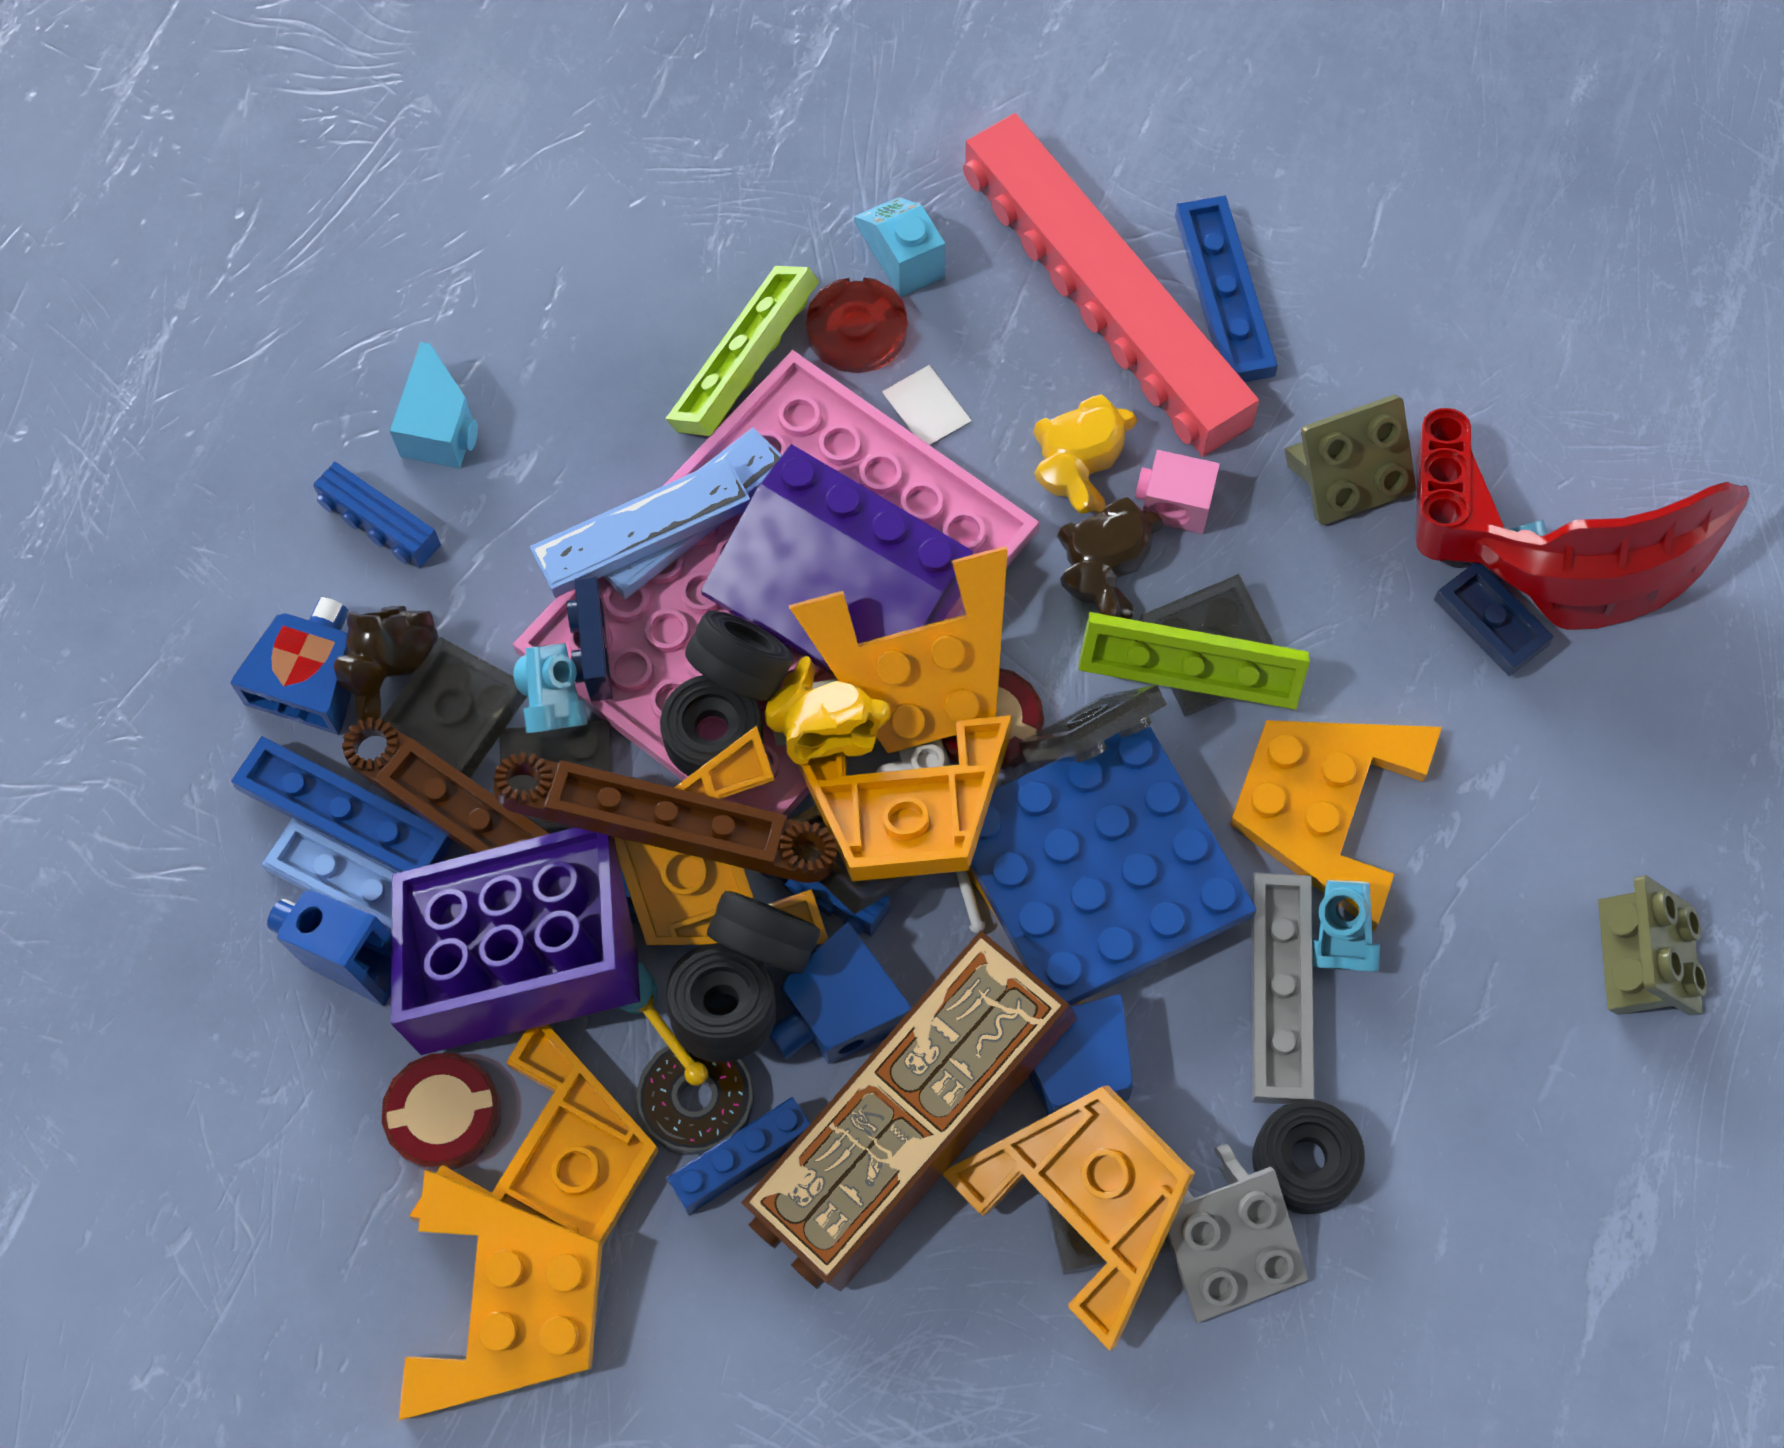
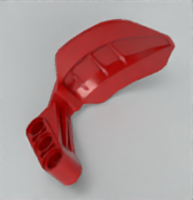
[1416,408,1750,630]

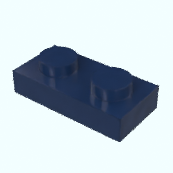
[1434,563,1554,677]
[567,576,613,702]

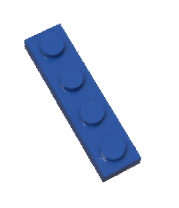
[1175,195,1278,382]
[231,736,454,873]

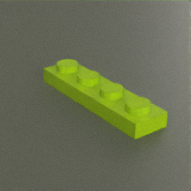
[666,266,820,436]
[1078,612,1310,710]

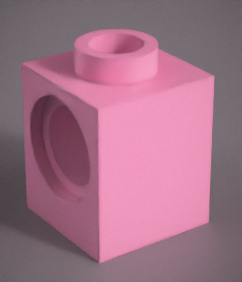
[1135,450,1220,534]

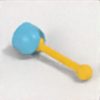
[618,963,708,1086]

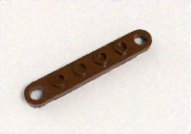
[342,718,550,854]
[494,752,837,883]

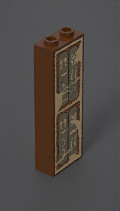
[741,930,1078,1291]

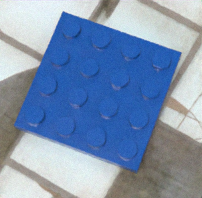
[970,719,1257,1006]

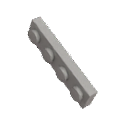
[1251,873,1314,1104]

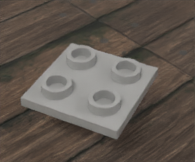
[1167,1143,1309,1323]

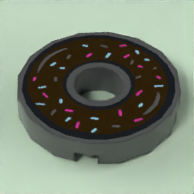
[636,1046,754,1156]

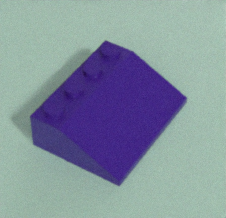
[701,444,973,677]
[391,827,641,1055]

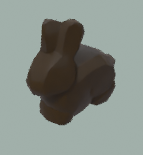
[1057,497,1164,619]
[334,606,438,721]

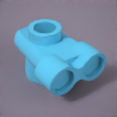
[513,643,588,733]
[1312,880,1380,971]

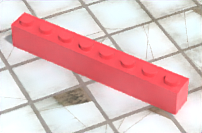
[963,113,1259,457]

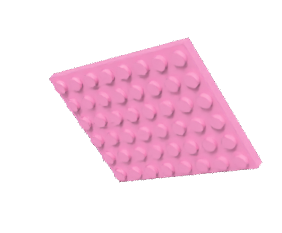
[513,350,1039,819]

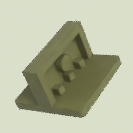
[1284,395,1416,525]
[1598,875,1707,1016]

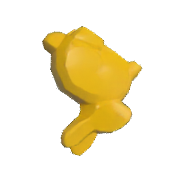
[1033,394,1137,514]
[764,656,890,765]

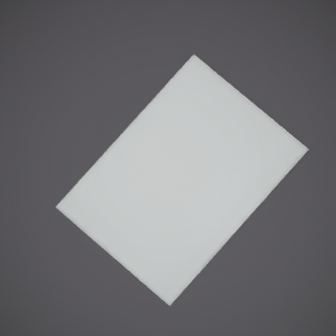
[882,365,972,445]

